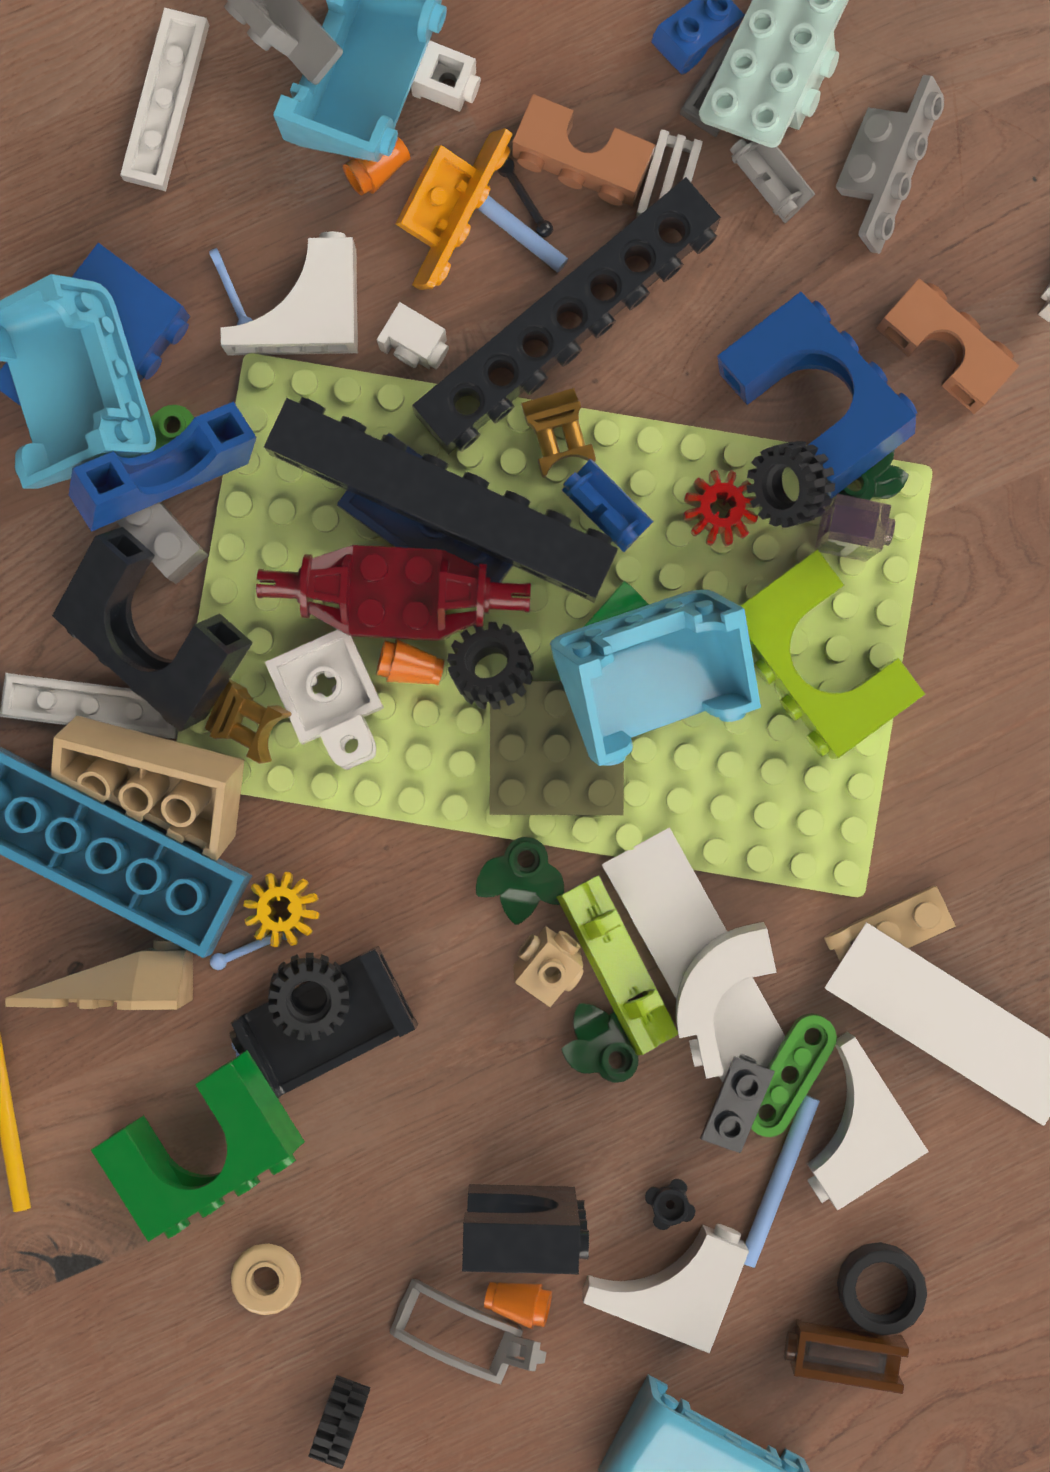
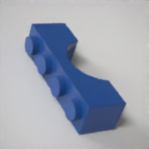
[68,401,257,532]

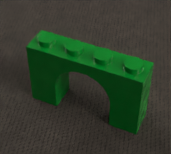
[91,1050,305,1242]

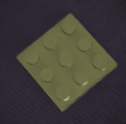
[490,681,624,815]

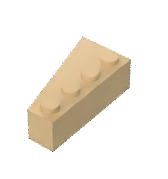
[51,716,245,861]

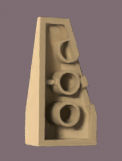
[5,939,193,1010]

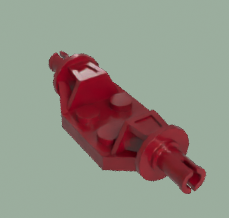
[256,545,531,641]

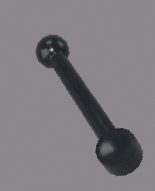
[498,158,553,238]

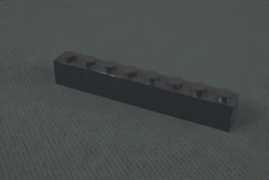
[264,397,618,603]

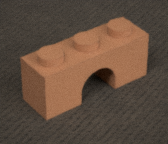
[512,94,655,207]
[876,278,1019,414]

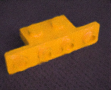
[395,128,513,290]

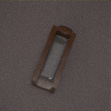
[784,1319,909,1394]

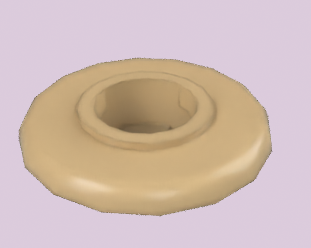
[230,1243,302,1315]

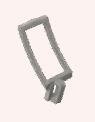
[389,1279,547,1385]

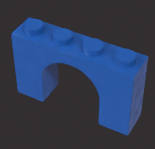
[0,243,190,406]
[717,292,917,498]

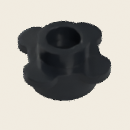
[645,1179,695,1230]

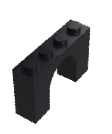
[52,527,253,732]
[462,1184,589,1275]

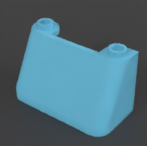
[273,0,447,162]
[0,274,156,489]
[550,590,761,766]
[598,1374,810,1472]

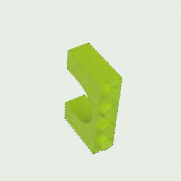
[741,549,925,759]

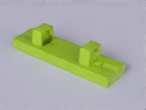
[557,875,678,1055]

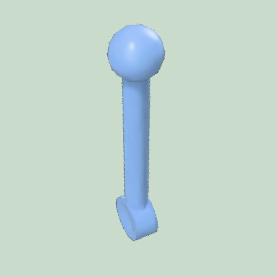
[209,248,253,325]
[210,929,297,970]

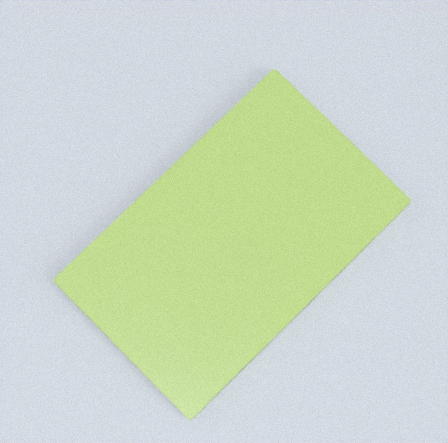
[176,353,932,897]

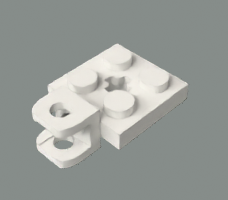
[265,630,384,770]

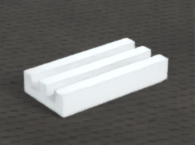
[636,129,703,217]

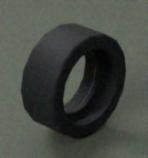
[837,1242,927,1336]

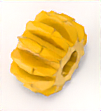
[243,872,320,947]

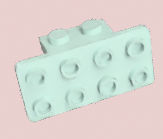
[699,0,849,148]

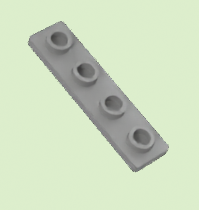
[224,0,343,85]
[836,75,944,254]

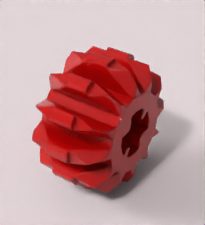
[683,470,758,546]

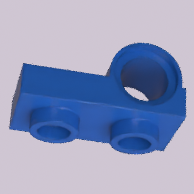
[651,0,745,75]

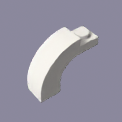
[676,922,777,1079]

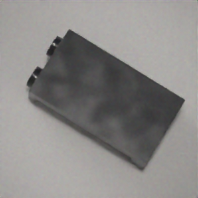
[229,946,418,1099]

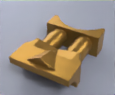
[521,388,596,478]
[205,679,292,764]

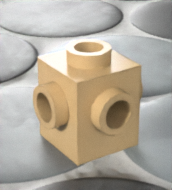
[513,926,583,1007]

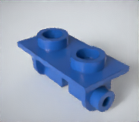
[562,459,654,552]

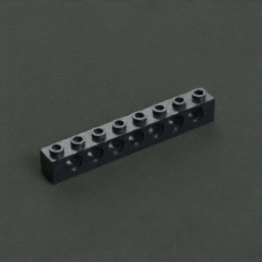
[412,177,721,455]

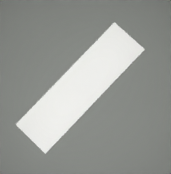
[602,827,785,1082]
[825,922,1050,1126]

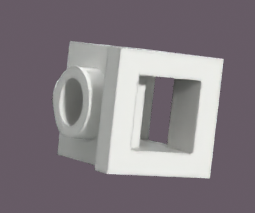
[411,41,481,112]
[377,302,449,369]

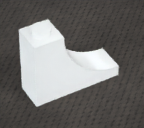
[221,231,358,356]
[807,1032,929,1210]
[582,1224,749,1353]

